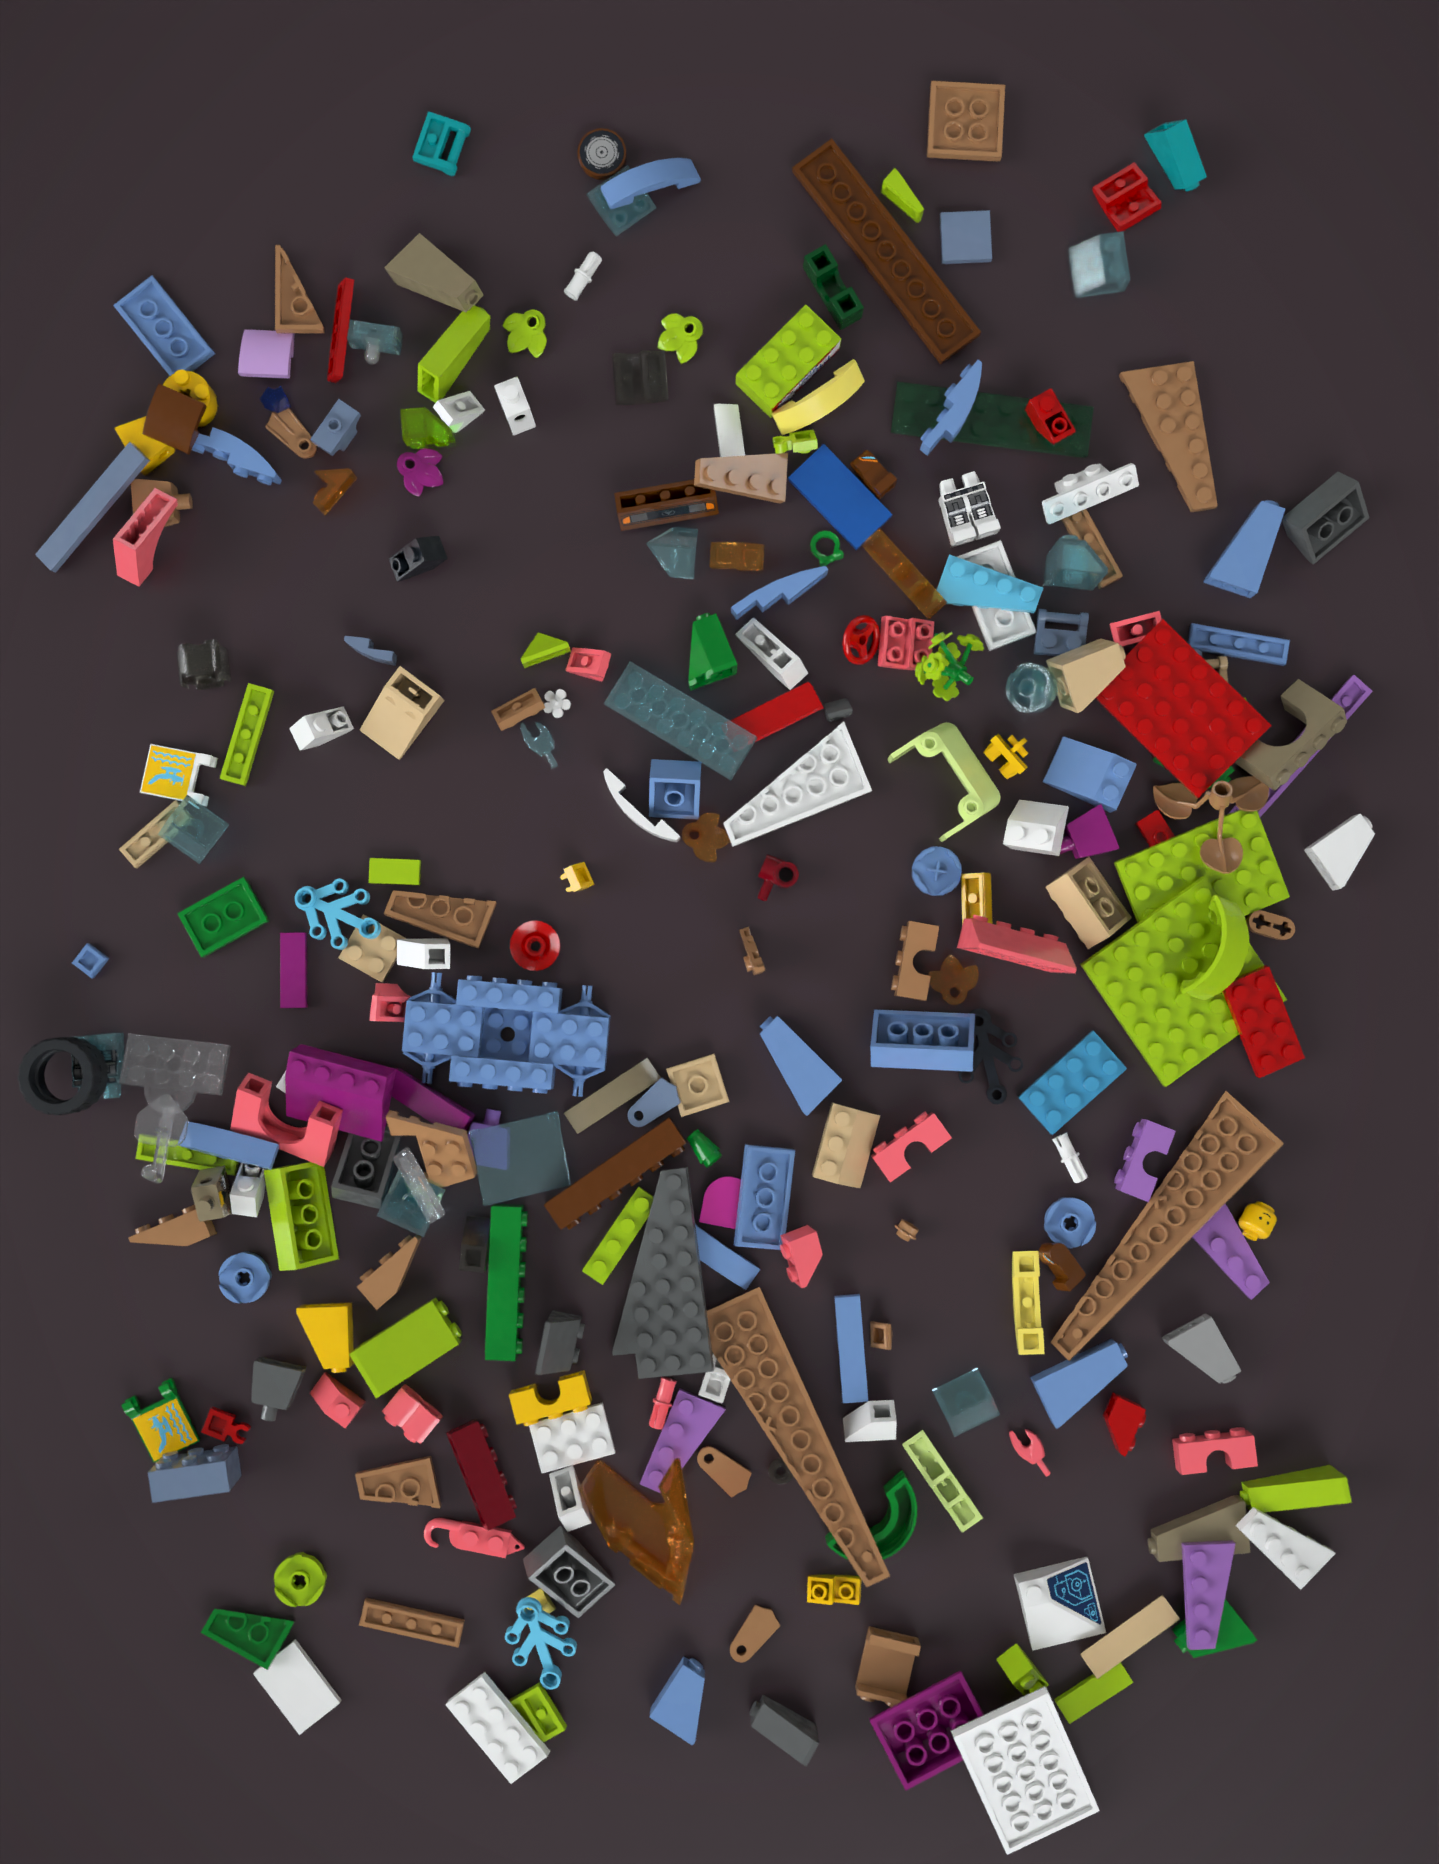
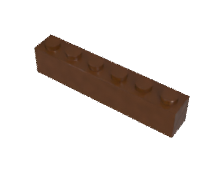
[544,1117,687,1230]

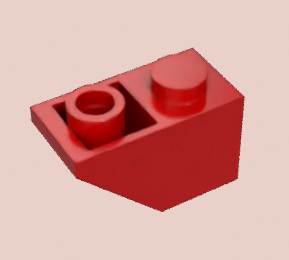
[1025,388,1076,445]
[1103,1392,1146,1457]

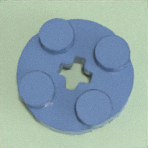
[1044,1197,1096,1249]
[218,1251,272,1303]

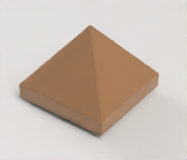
[870,1321,893,1350]

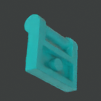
[412,111,471,176]

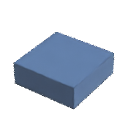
[72,943,110,978]

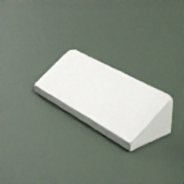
[714,404,745,457]

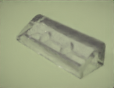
[393,1148,446,1224]

